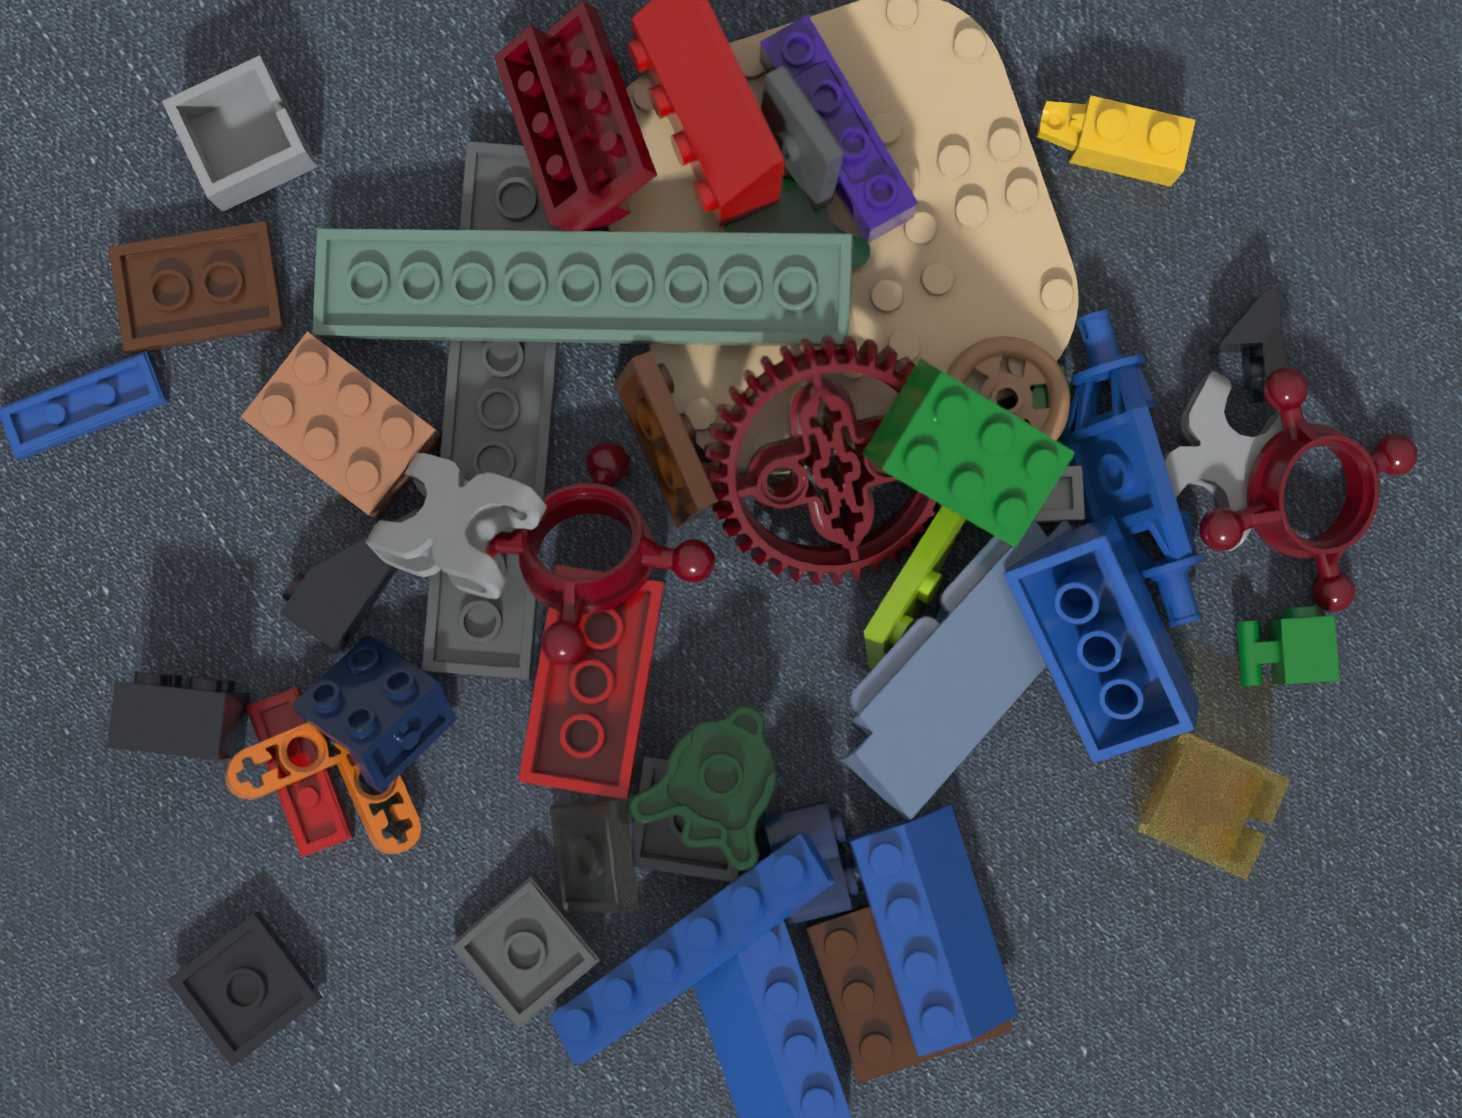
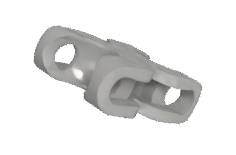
[1163,370,1284,552]
[365,453,547,599]

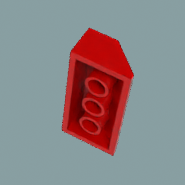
[627,0,785,227]

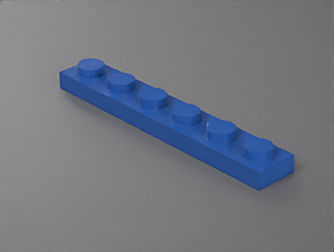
[549,833,837,1064]

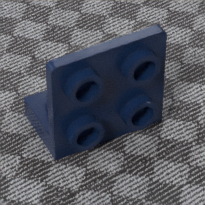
[292,636,457,793]

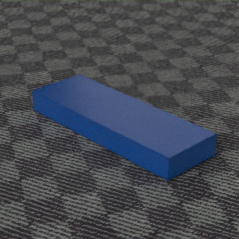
[0,351,169,460]

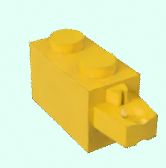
[1037,95,1196,187]

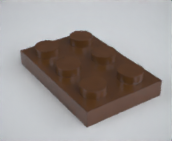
[108,221,286,354]
[614,351,718,528]

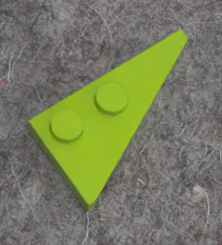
[864,505,966,669]

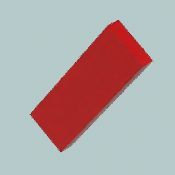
[246,687,355,857]

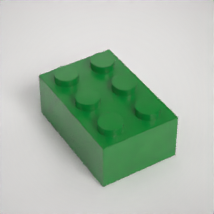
[862,358,1075,548]

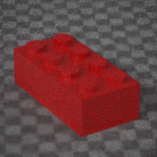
[518,564,666,800]

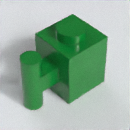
[1236,606,1340,686]

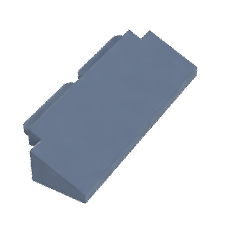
[843,519,1072,821]

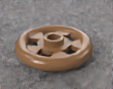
[946,336,1070,441]

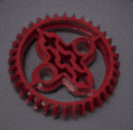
[704,335,941,586]

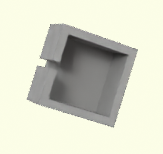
[162,55,318,212]

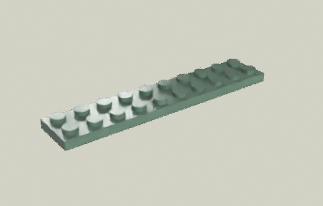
[312,229,854,347]

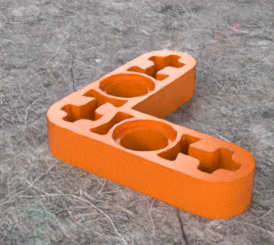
[224,722,421,855]

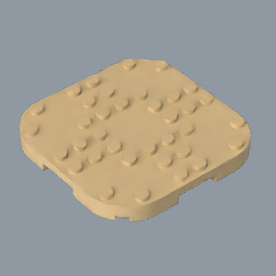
[608,0,1078,475]

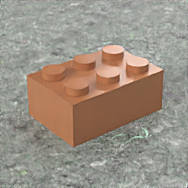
[241,332,442,520]

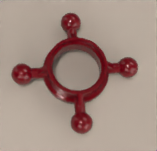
[1199,368,1418,612]
[486,442,715,666]

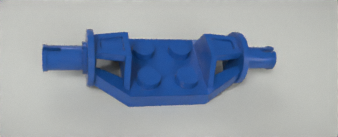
[1061,309,1207,628]

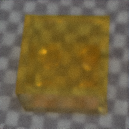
[1133,733,1291,881]

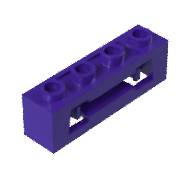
[759,15,918,243]

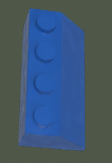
[1003,514,1200,763]
[847,804,1018,1057]
[693,919,852,1118]

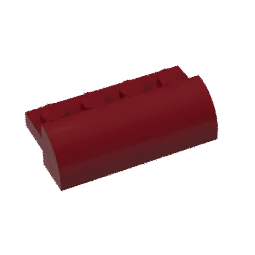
[494,1,657,231]

